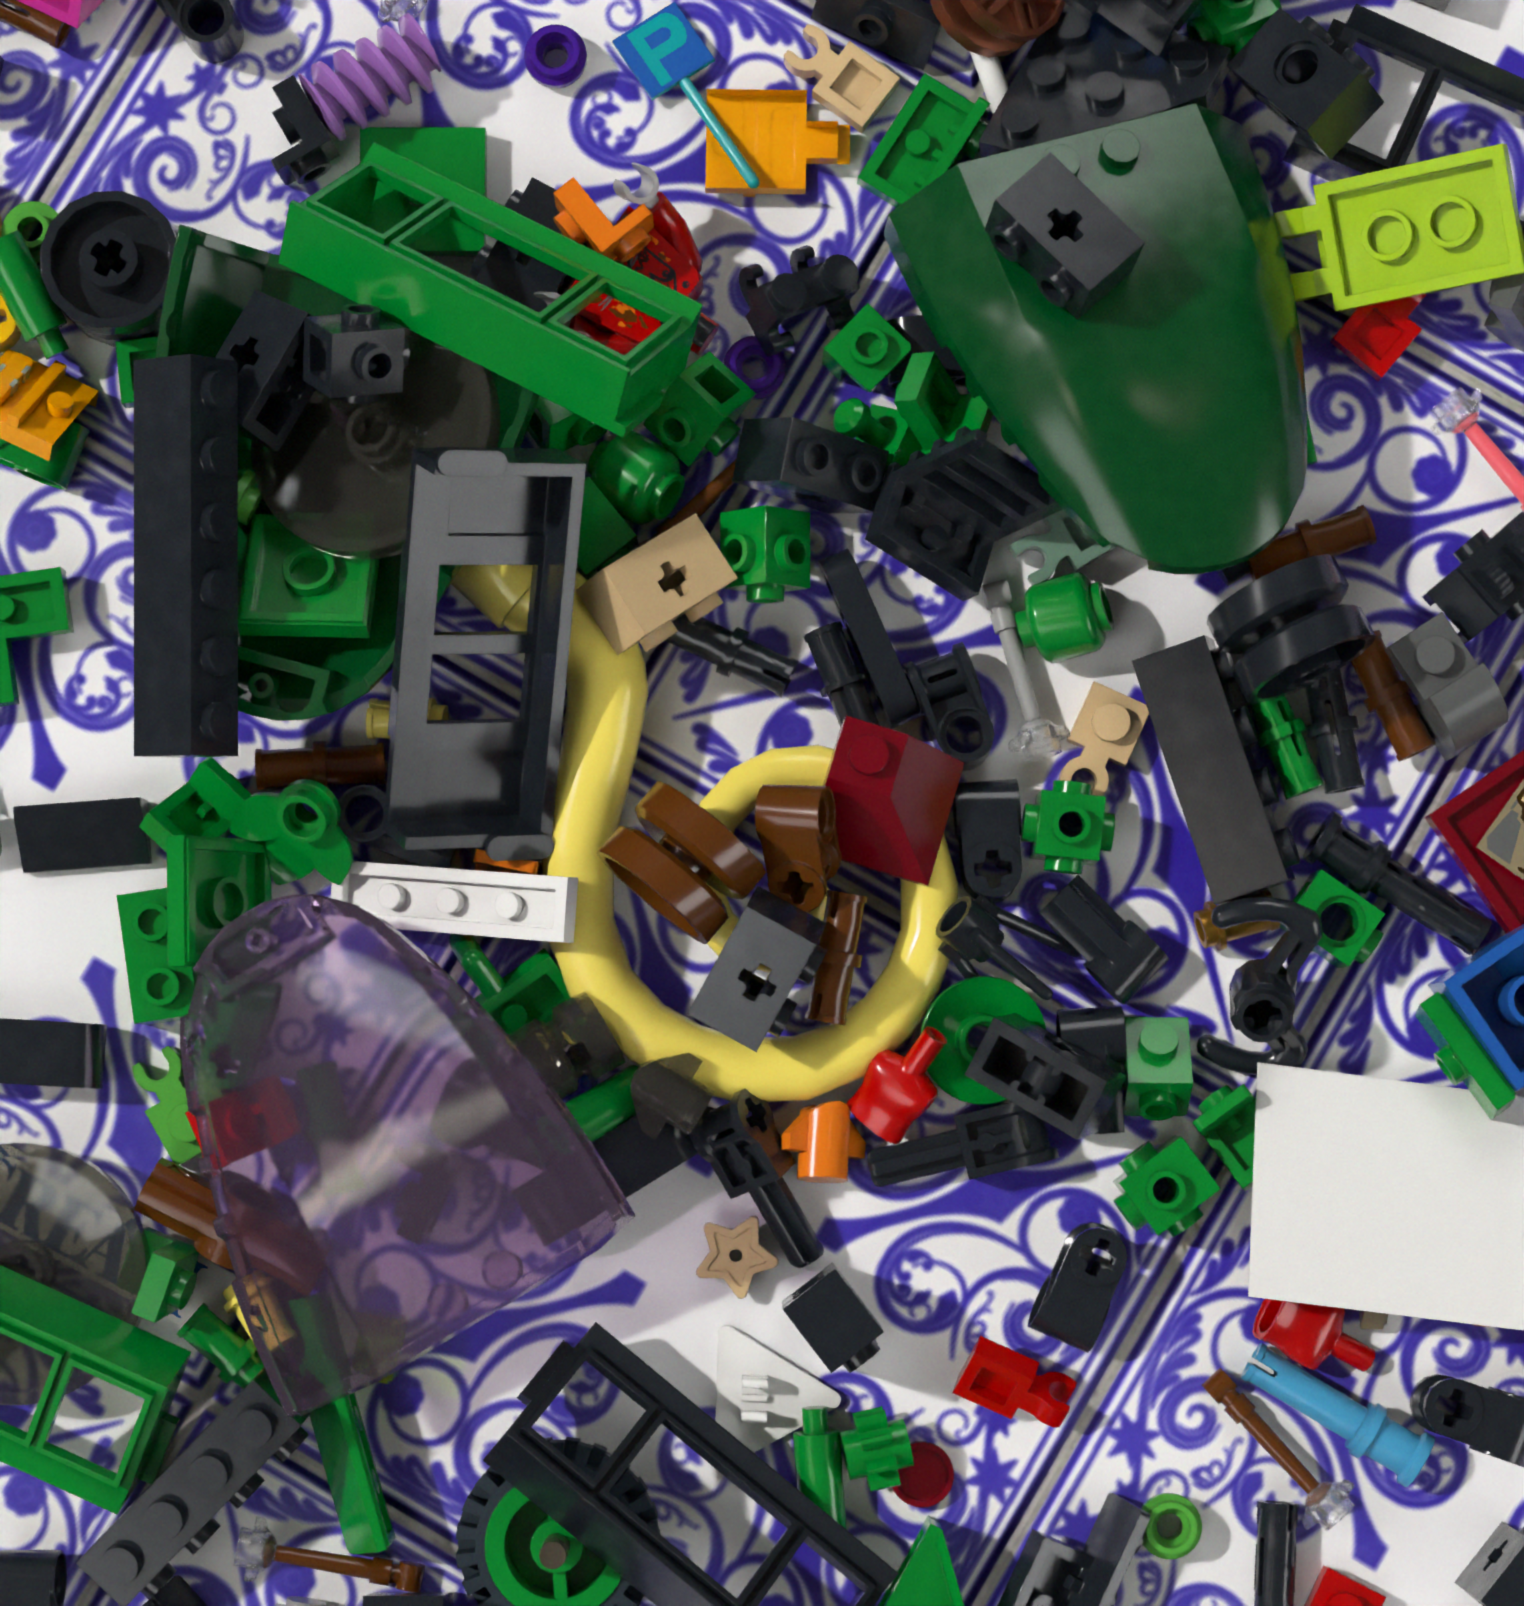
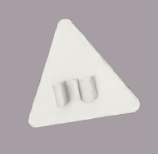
[715,1325,841,1453]

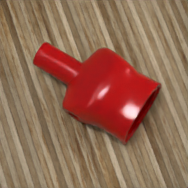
[847,1026,947,1144]
[1252,1299,1376,1372]

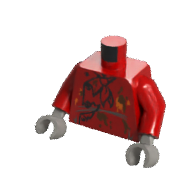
[534,162,720,356]

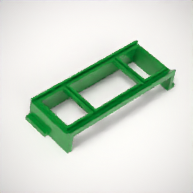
[278,142,703,438]
[0,1265,191,1515]

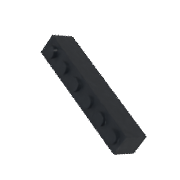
[134,354,238,758]

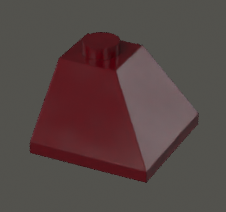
[823,715,964,887]

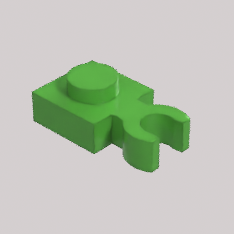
[132,1046,215,1166]

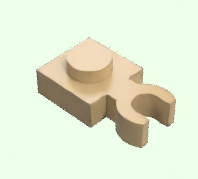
[784,24,900,134]
[1058,681,1149,796]

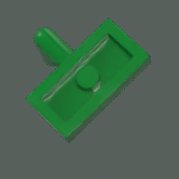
[440,934,578,1070]

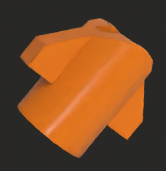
[781,1101,866,1183]

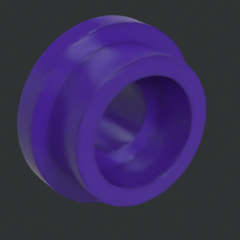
[524,24,587,88]
[724,336,786,400]

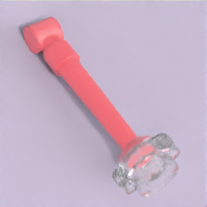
[1430,386,1524,511]

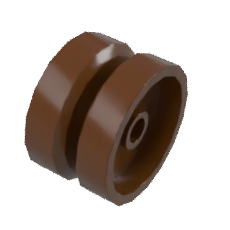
[597,781,767,944]

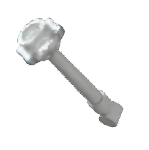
[981,579,1071,762]

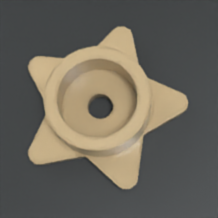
[696,1216,779,1299]

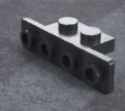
[997,1493,1150,1606]

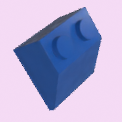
[1428,924,1524,1091]

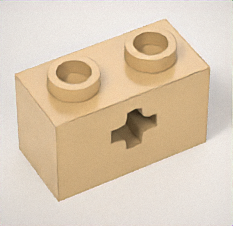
[575,513,738,655]

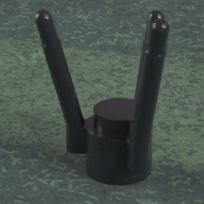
[936,895,1079,1000]

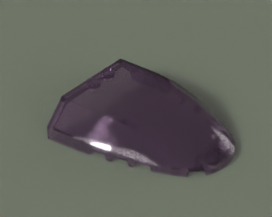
[180,894,636,1417]

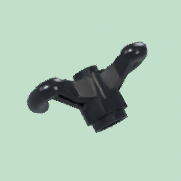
[1196,897,1323,1075]

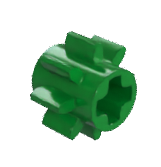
[839,1406,914,1492]

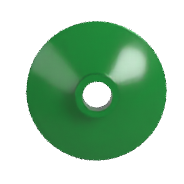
[920,976,1046,1104]

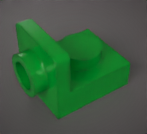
[822,303,911,392]

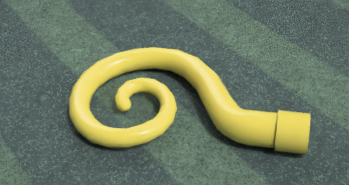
[451,565,958,1102]

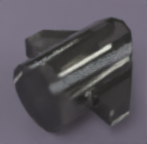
[631,1052,715,1139]

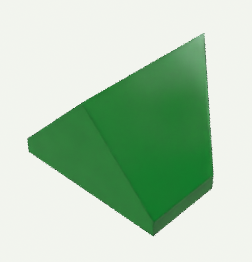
[878,1516,964,1606]

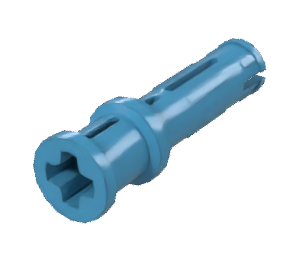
[1241,1342,1435,1488]

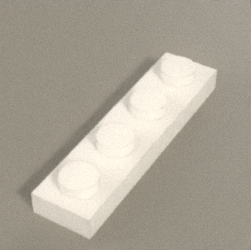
[329,861,578,943]

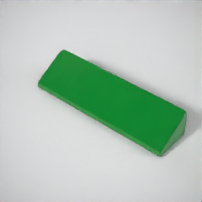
[280,1292,396,1555]

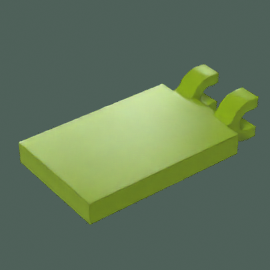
[1274,143,1524,312]

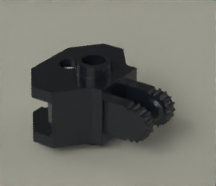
[1422,511,1524,644]

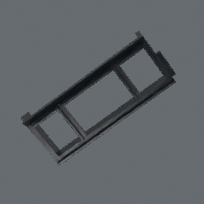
[1283,4,1524,240]
[483,1322,899,1606]

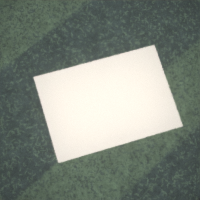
[1248,1062,1524,1331]

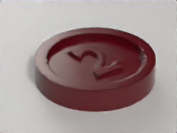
[892,1441,954,1508]

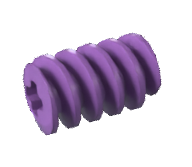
[298,13,441,141]

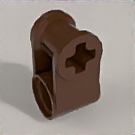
[755,785,842,912]

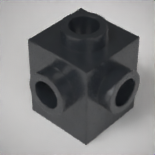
[303,304,410,404]

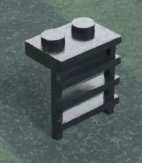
[865,426,1063,601]

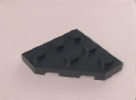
[979,5,1232,158]

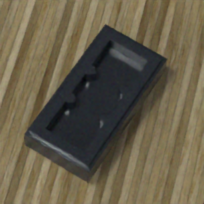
[811,0,942,70]

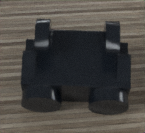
[739,245,860,357]

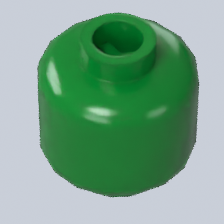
[587,431,685,525]
[1015,572,1114,663]

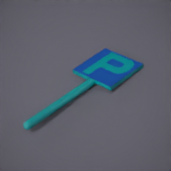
[612,1,760,188]

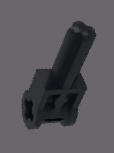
[688,1088,824,1268]
[867,1102,1060,1187]

